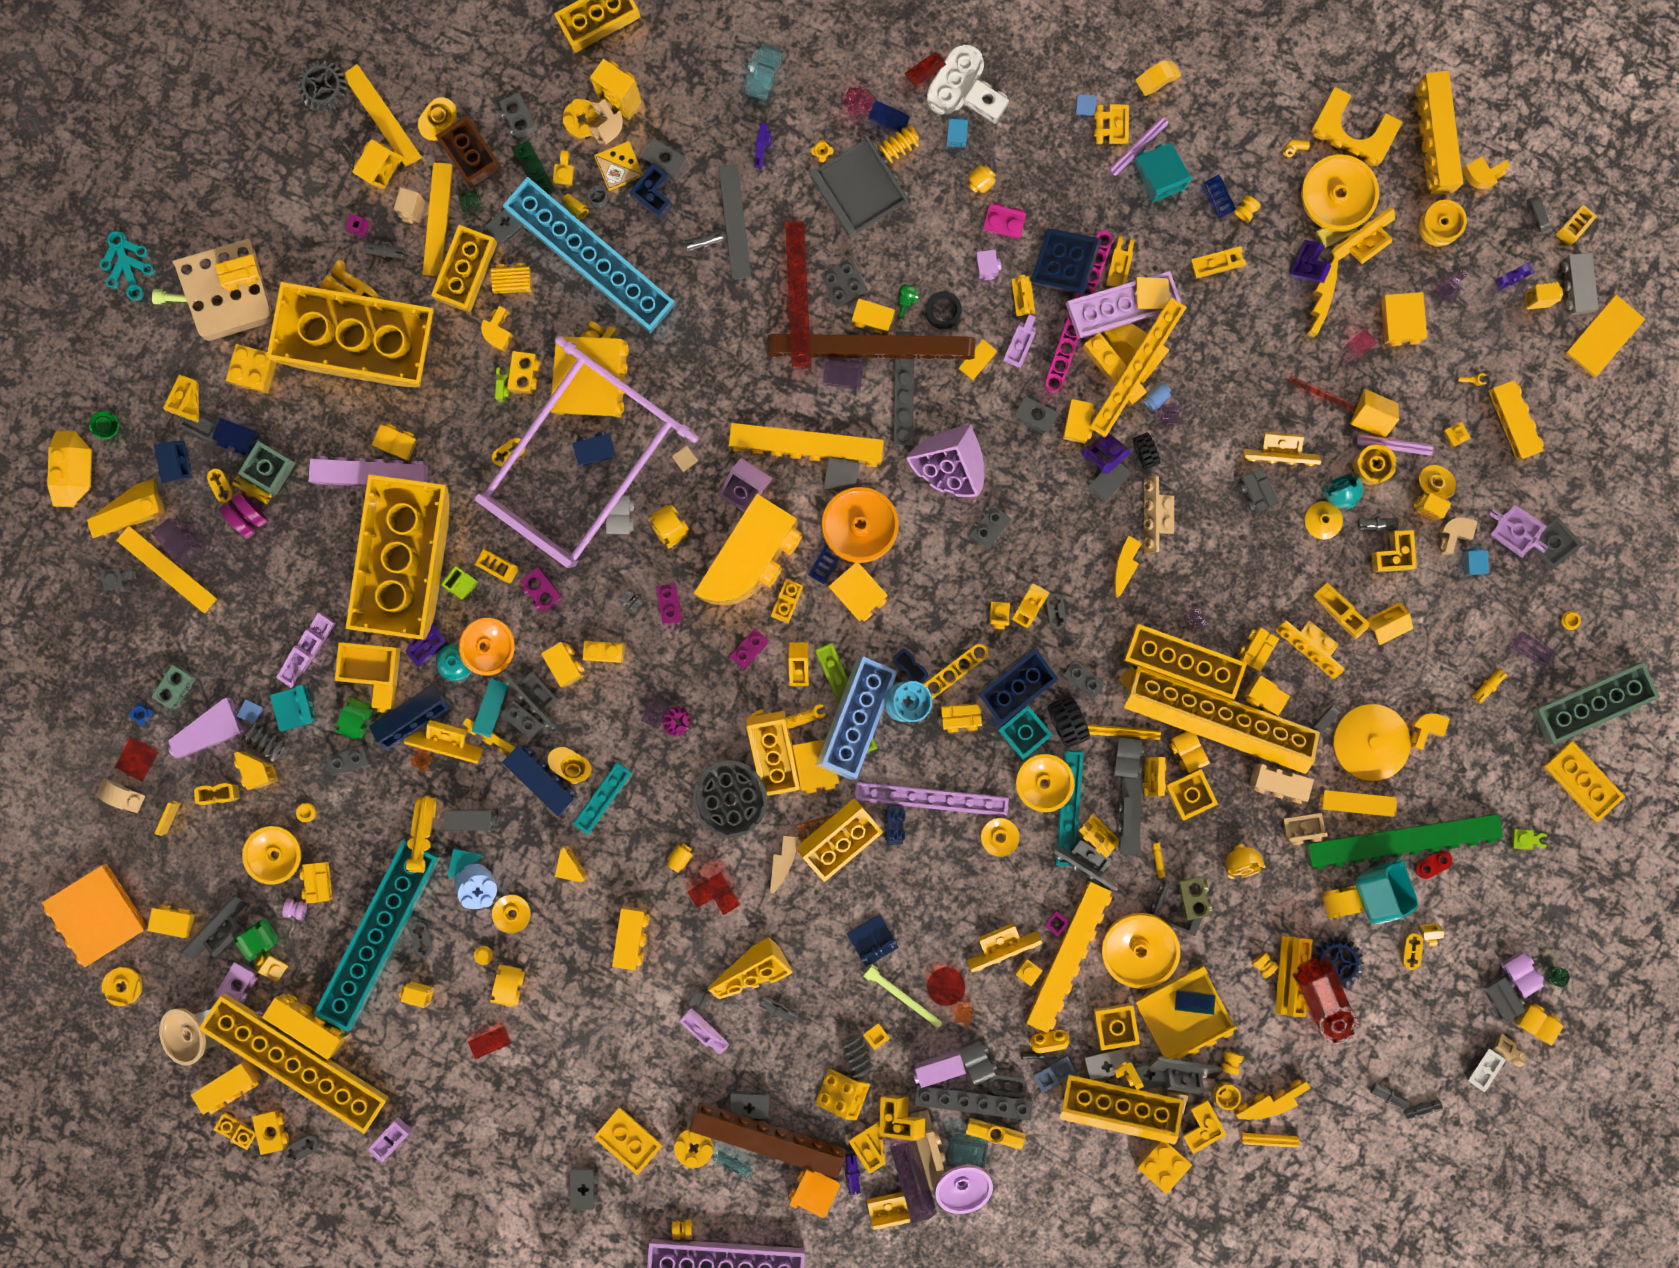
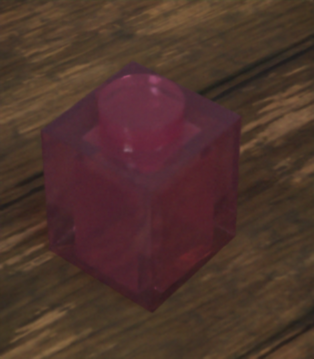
[1346,328,1378,359]

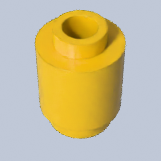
[666,843,693,873]

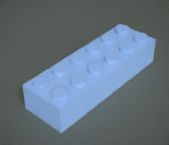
[816,656,897,780]

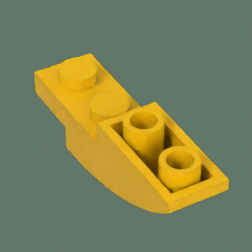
[1233,1079,1310,1120]

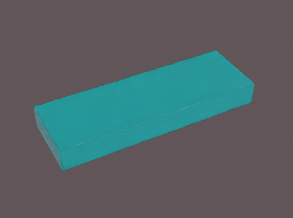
[472,679,509,738]

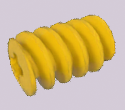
[877,124,919,163]

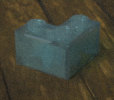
[744,44,784,101]

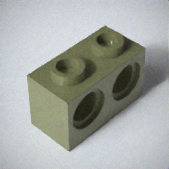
[1177,876,1212,920]

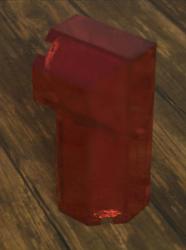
[1293,958,1360,1045]

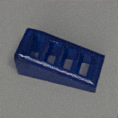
[1201,174,1236,219]
[808,543,840,585]

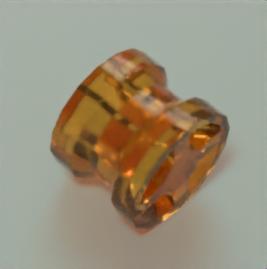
[954,1004,974,1027]

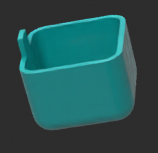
[1356,859,1419,924]

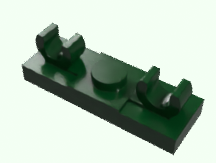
[512,140,556,194]

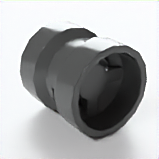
[588,185,609,209]
[618,588,645,615]

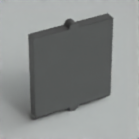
[823,457,860,493]

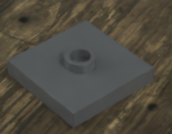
[1532,516,1583,570]

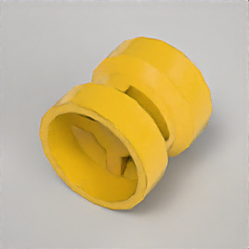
[1234,195,1261,222]
[580,320,606,338]
[1251,951,1279,979]
[1221,1051,1244,1075]
[672,1219,693,1241]

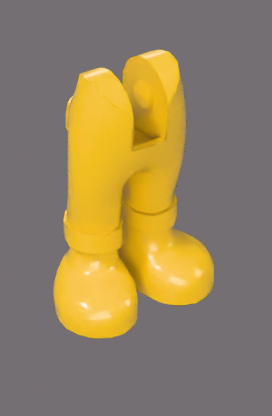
[320,259,379,299]

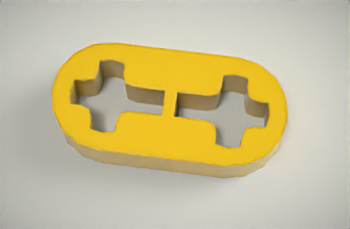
[492,438,526,467]
[207,469,235,503]
[1401,933,1423,970]

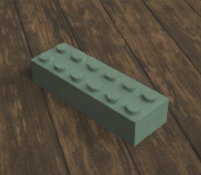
[1531,662,1660,745]

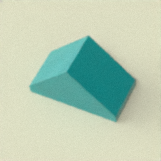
[447,848,485,879]

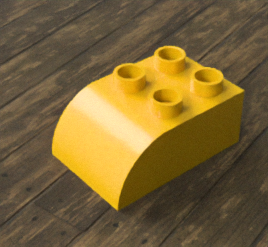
[694,494,803,605]

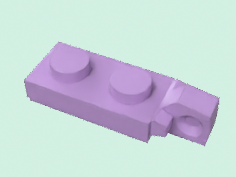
[1003,314,1036,368]
[679,1008,729,1055]

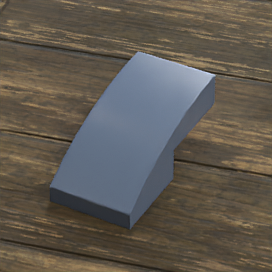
[1033,1055,1078,1093]

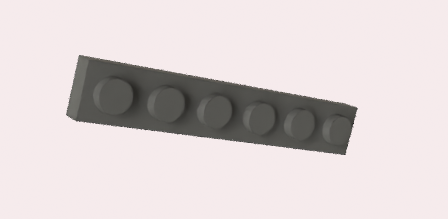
[894,331,915,446]

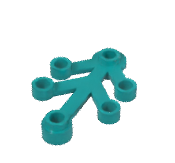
[99,231,155,301]

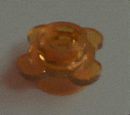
[411,749,434,772]

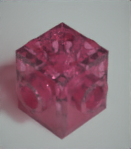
[842,86,876,116]

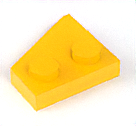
[848,1120,885,1174]

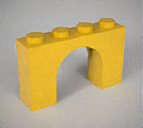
[1310,87,1402,167]

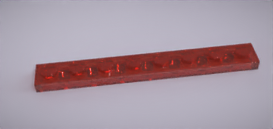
[785,221,812,370]

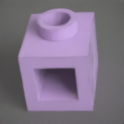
[975,250,1001,280]

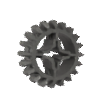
[296,60,349,112]

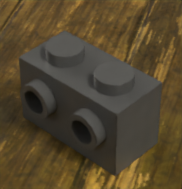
[969,505,1011,551]

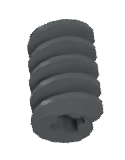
[241,722,285,762]
[840,1034,873,1078]

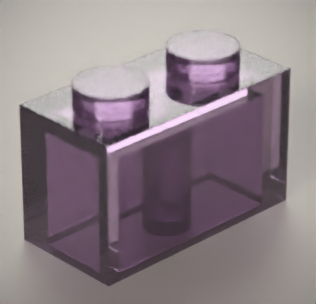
[823,358,864,390]

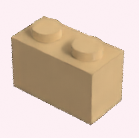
[394,187,426,224]

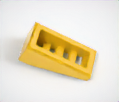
[1556,204,1597,246]
[474,548,519,584]

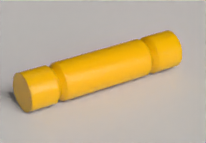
[1152,843,1166,878]

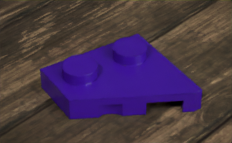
[754,122,772,169]
[405,623,448,667]

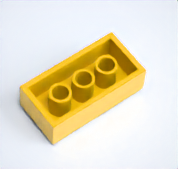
[554,0,641,53]
[590,59,642,120]
[431,225,498,313]
[747,711,800,796]
[795,798,883,882]
[262,993,348,1060]

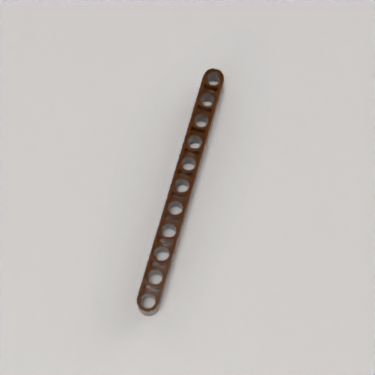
[767,334,976,360]

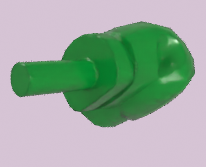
[898,284,919,318]

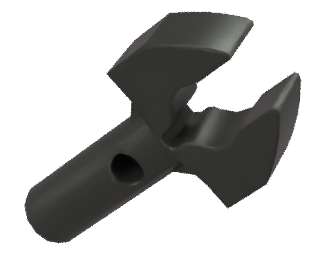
[1021,1051,1058,1065]

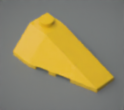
[87,478,166,538]
[708,937,793,999]

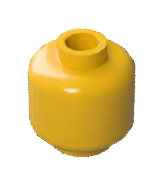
[968,164,996,193]

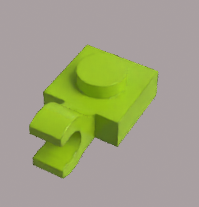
[495,367,510,402]

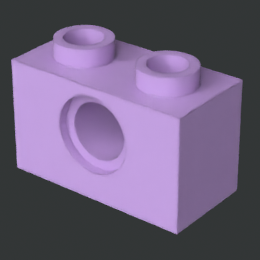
[214,960,258,1004]

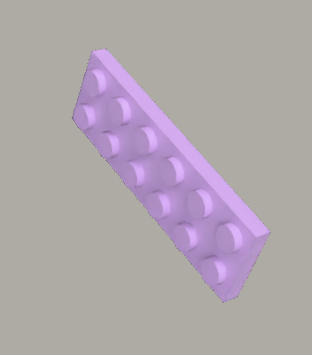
[1066,271,1182,339]

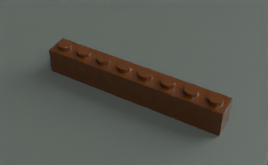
[690,1102,846,1178]

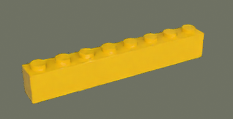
[729,423,884,467]
[1025,881,1112,1033]

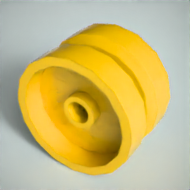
[1418,200,1467,247]

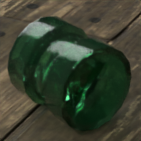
[458,189,482,212]
[1545,966,1570,987]

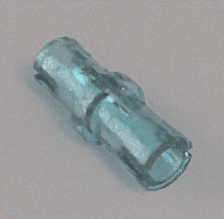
[713,1150,753,1179]

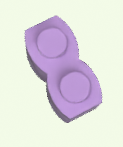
[1500,952,1544,998]

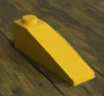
[1102,323,1169,383]

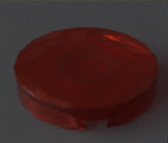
[927,967,965,1006]

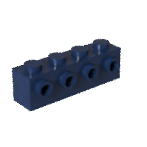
[369,684,450,751]

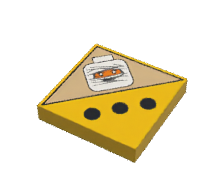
[594,141,643,191]

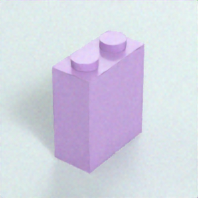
[912,1050,966,1088]

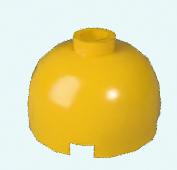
[1225,844,1265,879]

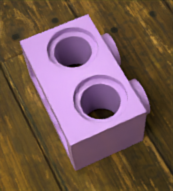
[368,1117,412,1163]

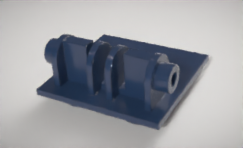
[885,806,906,846]
[846,914,899,967]

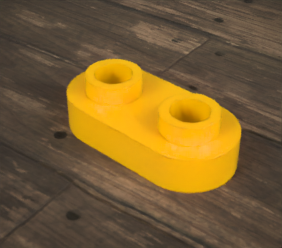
[1030,1030,1069,1053]

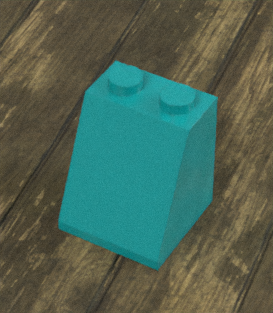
[1134,142,1192,203]

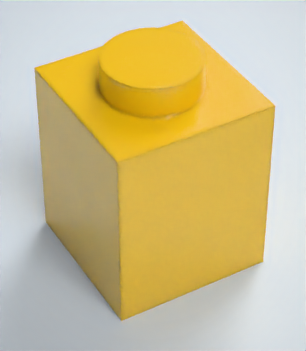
[371,685,397,713]
[1014,957,1042,986]

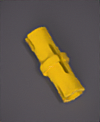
[232,475,272,504]
[1472,668,1507,704]

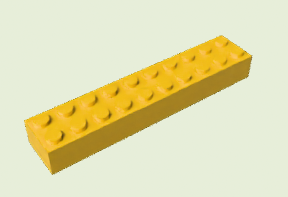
[1124,666,1320,774]
[198,992,388,1134]

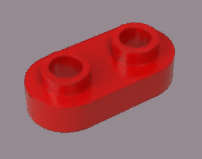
[1414,850,1453,879]

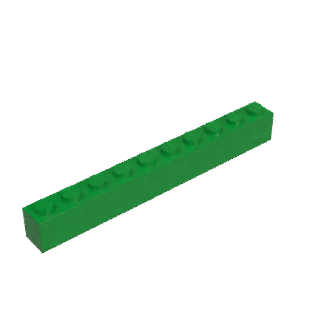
[1305,814,1503,870]

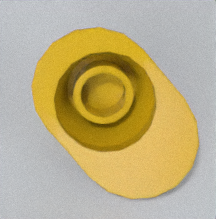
[418,97,457,141]
[547,747,592,784]

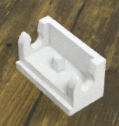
[1468,1049,1506,1092]

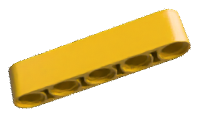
[924,644,988,699]

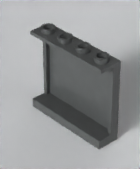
[809,135,909,239]

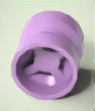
[282,898,307,921]

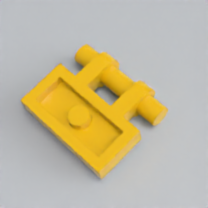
[1094,104,1129,144]
[1142,757,1166,796]
[1078,813,1120,858]

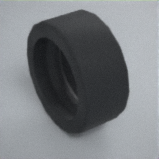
[925,291,962,329]

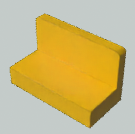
[1366,602,1413,645]

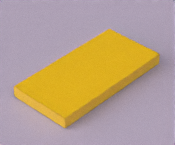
[1566,295,1645,378]
[1543,740,1625,823]

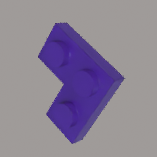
[1290,240,1331,283]

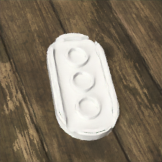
[927,45,984,116]

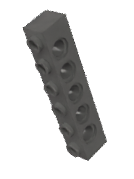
[914,1083,1033,1121]

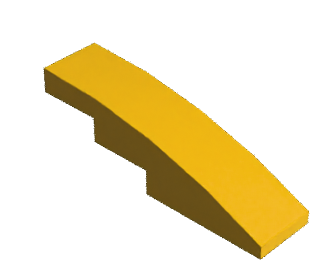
[1307,257,1338,338]

